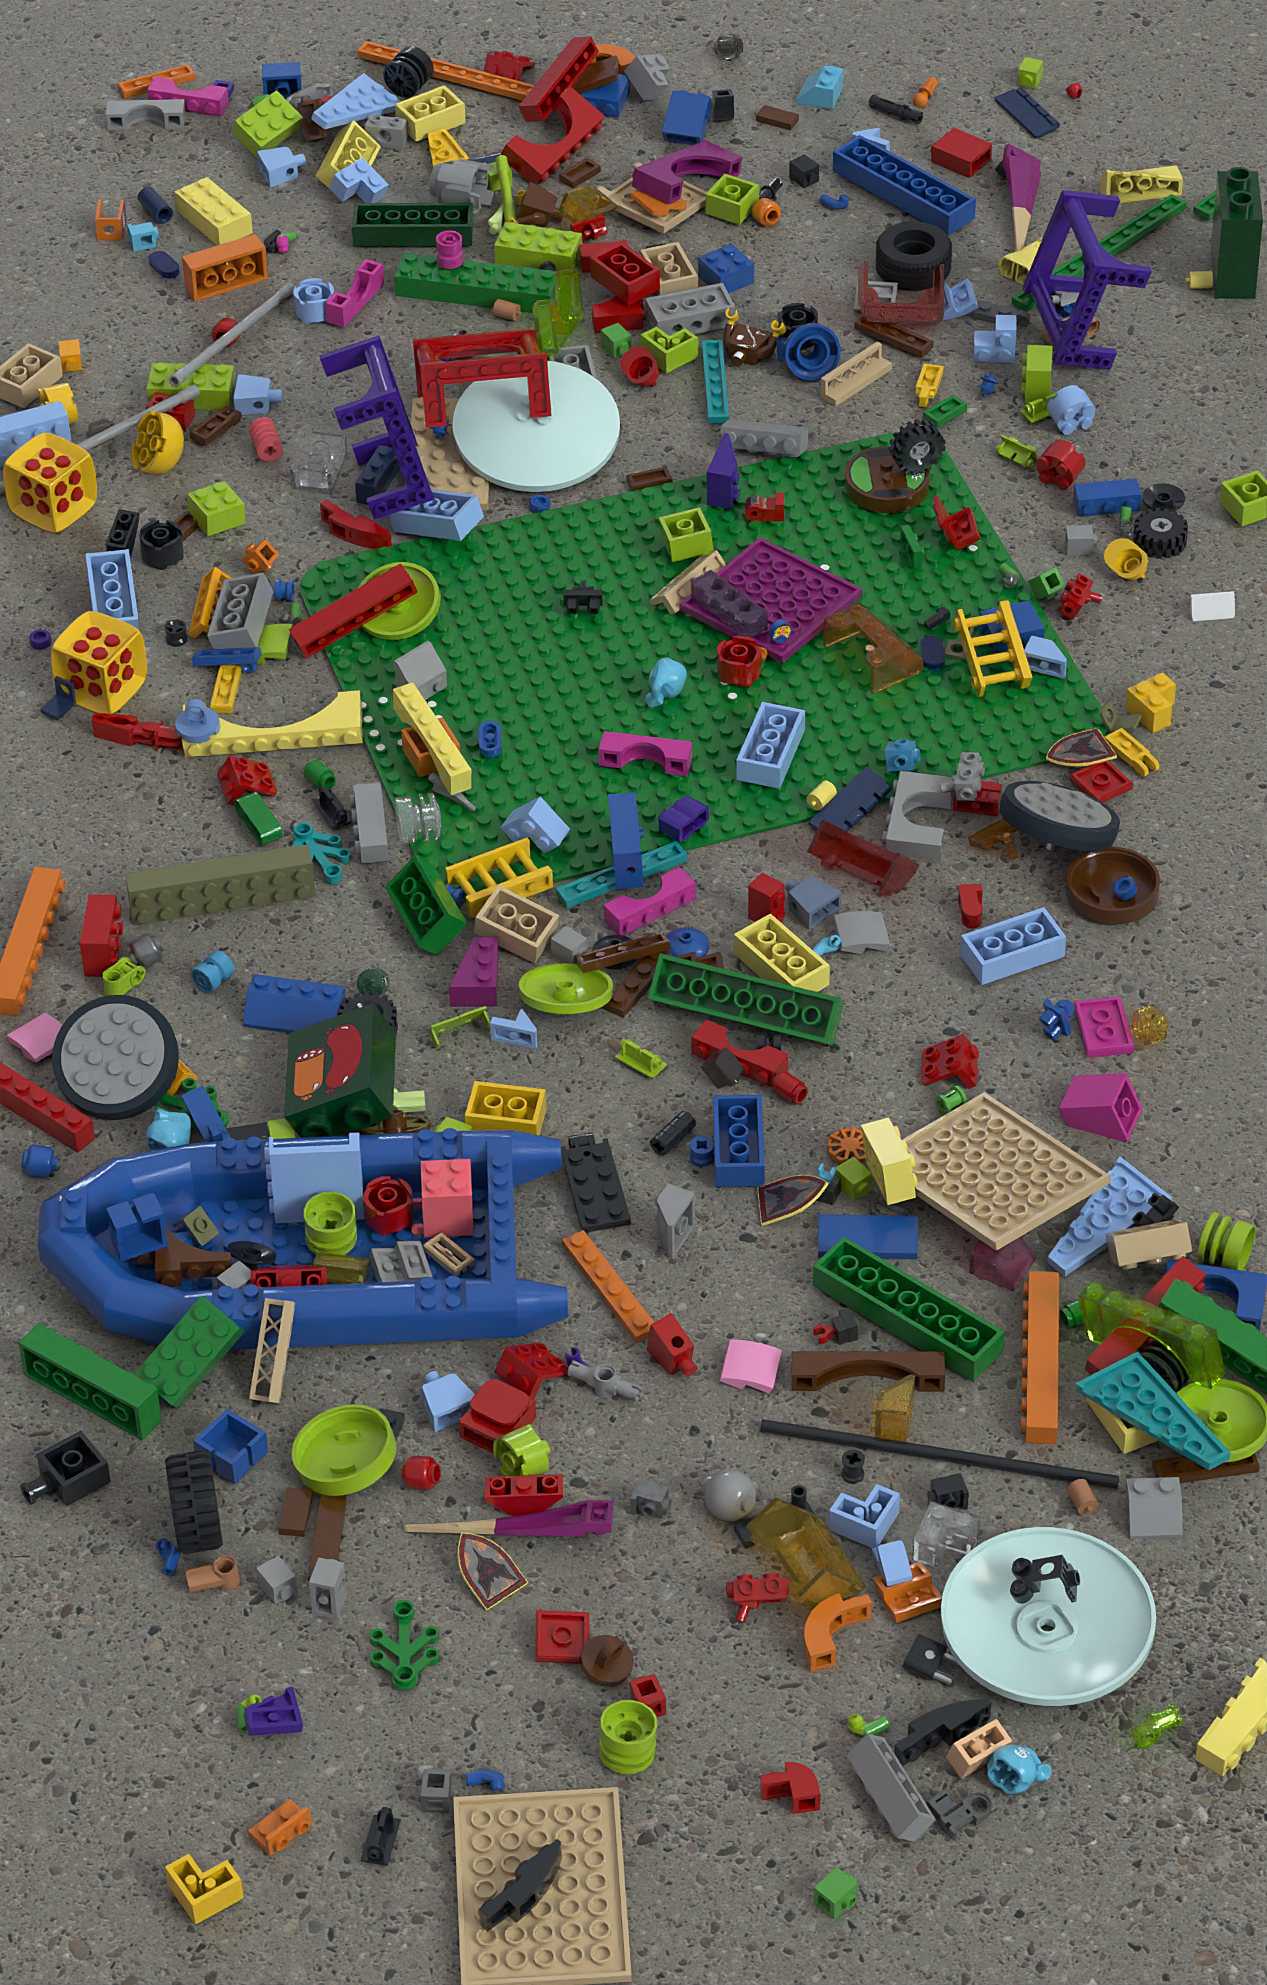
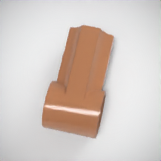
[186,1555,240,1592]

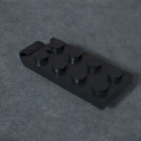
[561,1132,631,1233]

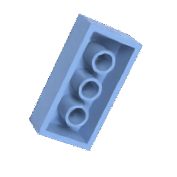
[0,401,71,467]
[388,489,484,541]
[85,549,139,630]
[737,702,805,789]
[960,907,1066,985]

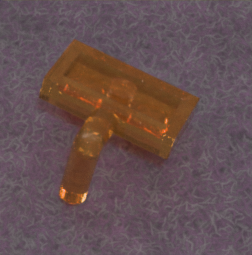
[968,818,1018,860]

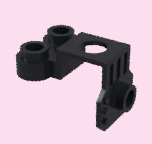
[1010,1555,1080,1604]

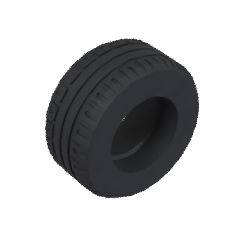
[875,221,952,291]

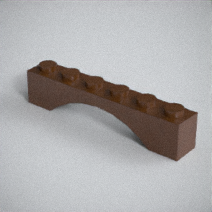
[791,1351,945,1392]

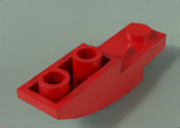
[320,499,392,549]

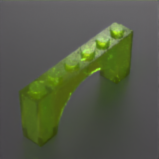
[532,269,584,356]
[1078,1280,1225,1389]

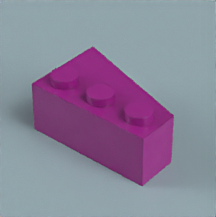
[449,937,499,1007]

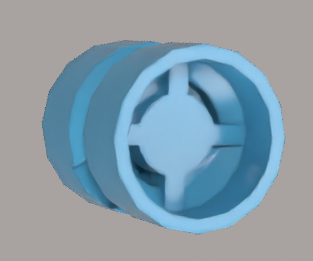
[190,950,235,994]

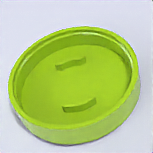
[291,1404,397,1496]

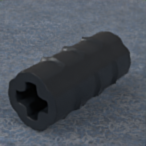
[650,1111,696,1156]

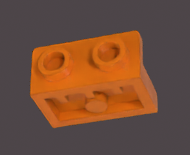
[248,1799,312,1856]

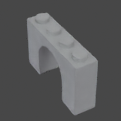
[882,771,954,861]

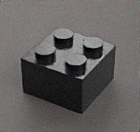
[37,1431,111,1506]

